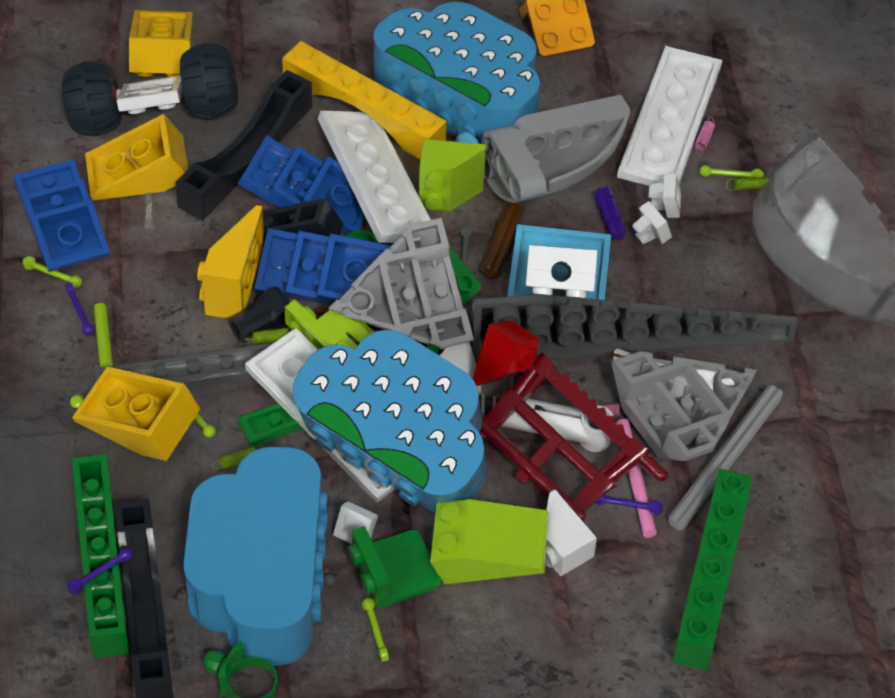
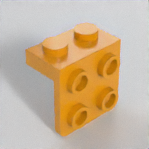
[519,0,595,57]

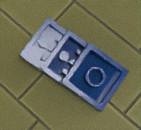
[237,135,365,234]
[13,159,110,272]
[254,228,391,304]

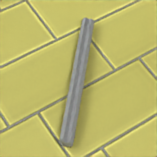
[668,385,783,531]

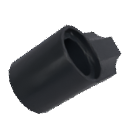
[228,287,291,342]

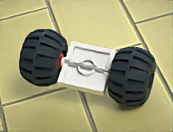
[62,43,238,136]

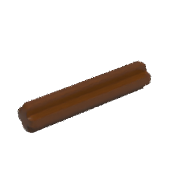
[481,203,524,279]

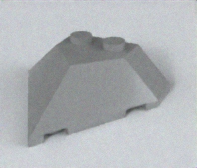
[329,217,474,349]
[612,351,757,461]

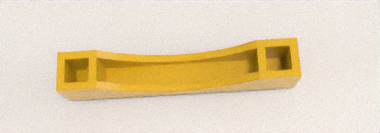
[282,41,447,160]

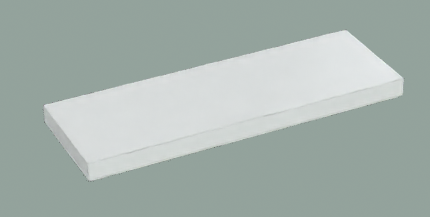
[617,46,722,186]
[318,111,431,243]
[245,328,396,502]

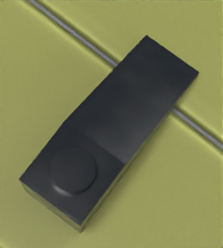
[263,198,343,243]

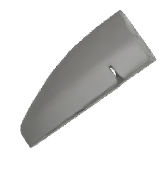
[481,95,630,203]

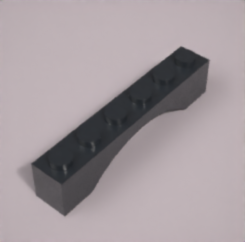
[175,70,312,220]
[114,499,174,698]

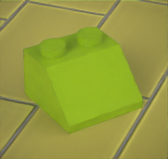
[419,139,486,211]

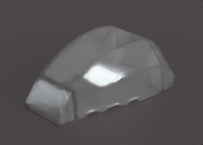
[752,132,895,324]

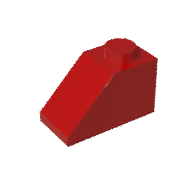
[472,320,540,386]

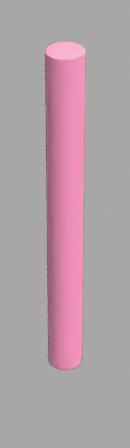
[616,419,657,538]

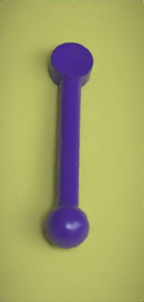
[65,282,95,336]
[596,494,663,515]
[67,548,133,594]

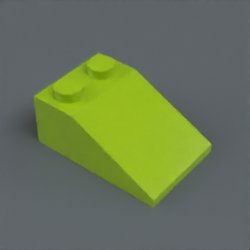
[430,499,549,585]

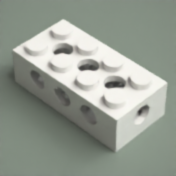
[526,245,597,298]

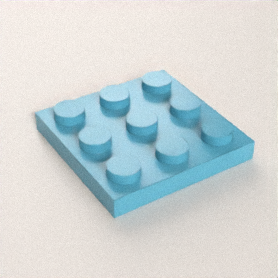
[507,224,611,300]

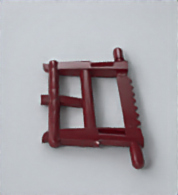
[479,351,668,521]

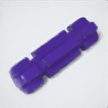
[595,186,626,241]

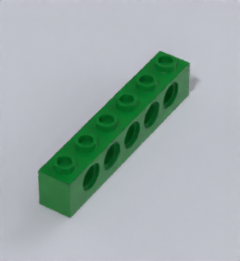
[72,454,129,659]
[673,468,753,671]

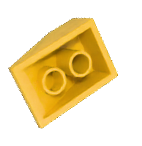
[129,10,193,77]
[85,114,189,201]
[197,205,264,318]
[72,367,200,461]

